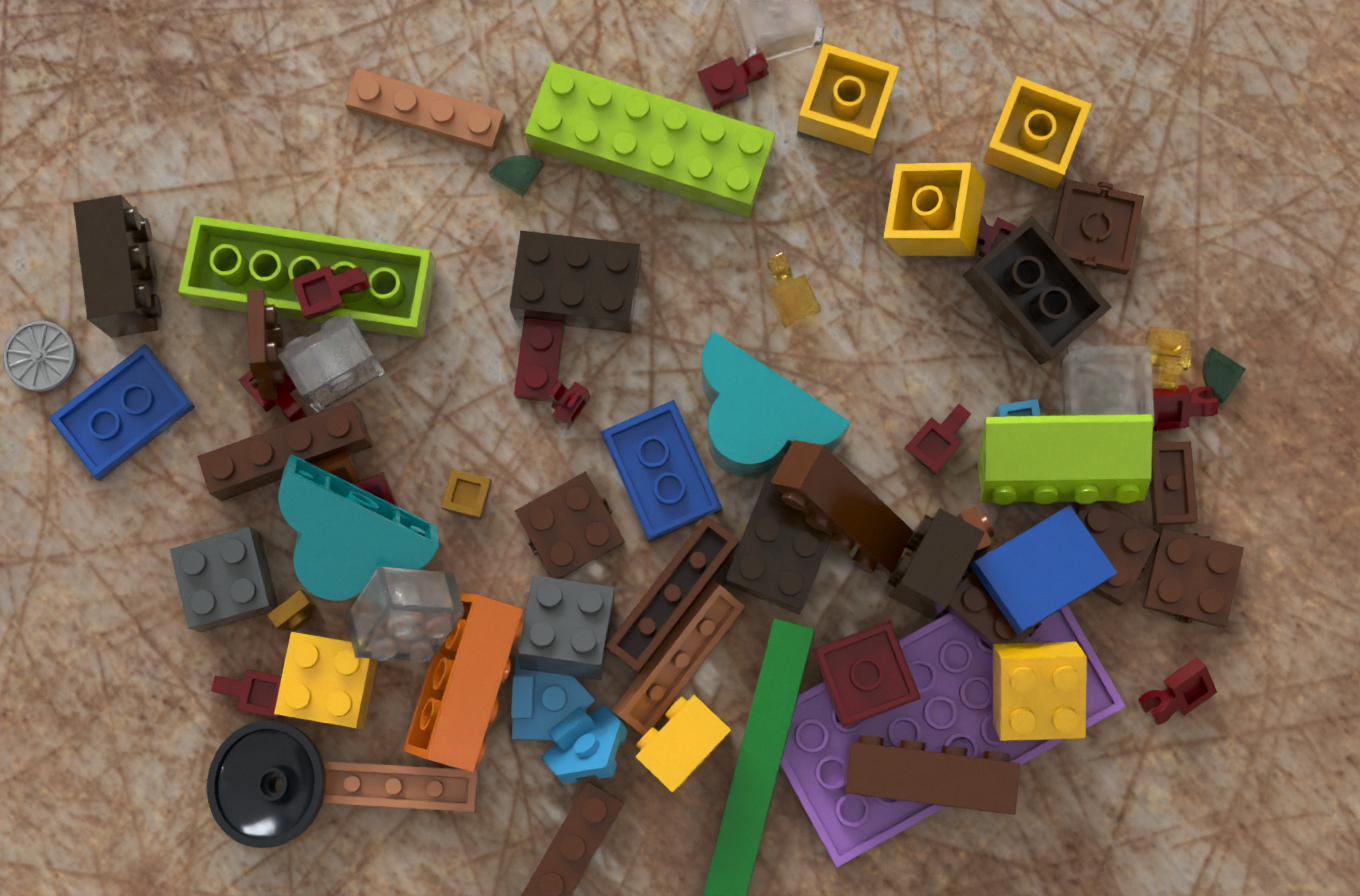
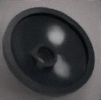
[207,720,326,848]

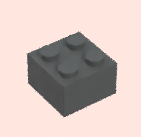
[170,527,278,632]
[518,575,615,680]

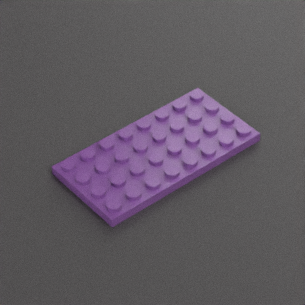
[780,605,1126,868]

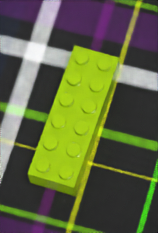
[525,61,776,219]
[178,216,437,339]

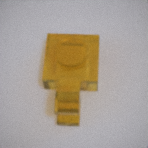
[767,252,821,328]
[1146,326,1191,390]

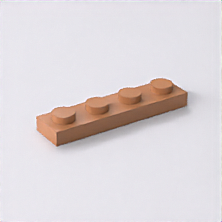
[344,68,506,152]
[611,580,745,736]
[323,761,479,812]

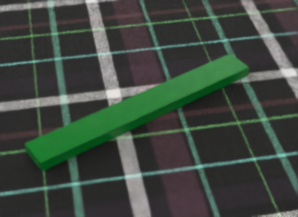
[703,618,815,896]

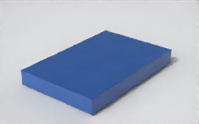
[49,344,195,481]
[601,400,723,542]
[970,505,1118,635]

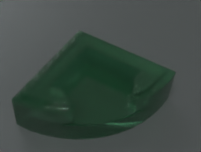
[489,155,544,197]
[1202,347,1246,404]

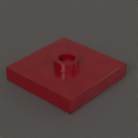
[812,620,921,729]

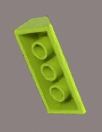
[977,414,1153,505]

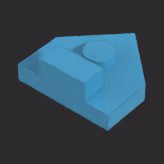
[511,656,596,741]
[540,704,628,785]

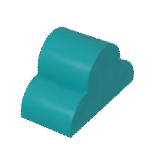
[702,331,851,478]
[278,454,439,601]

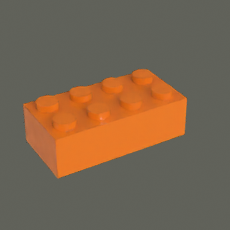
[402,592,523,772]

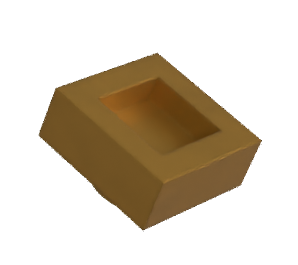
[441,469,492,520]
[267,590,318,631]

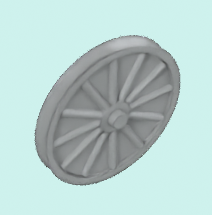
[3,320,77,392]

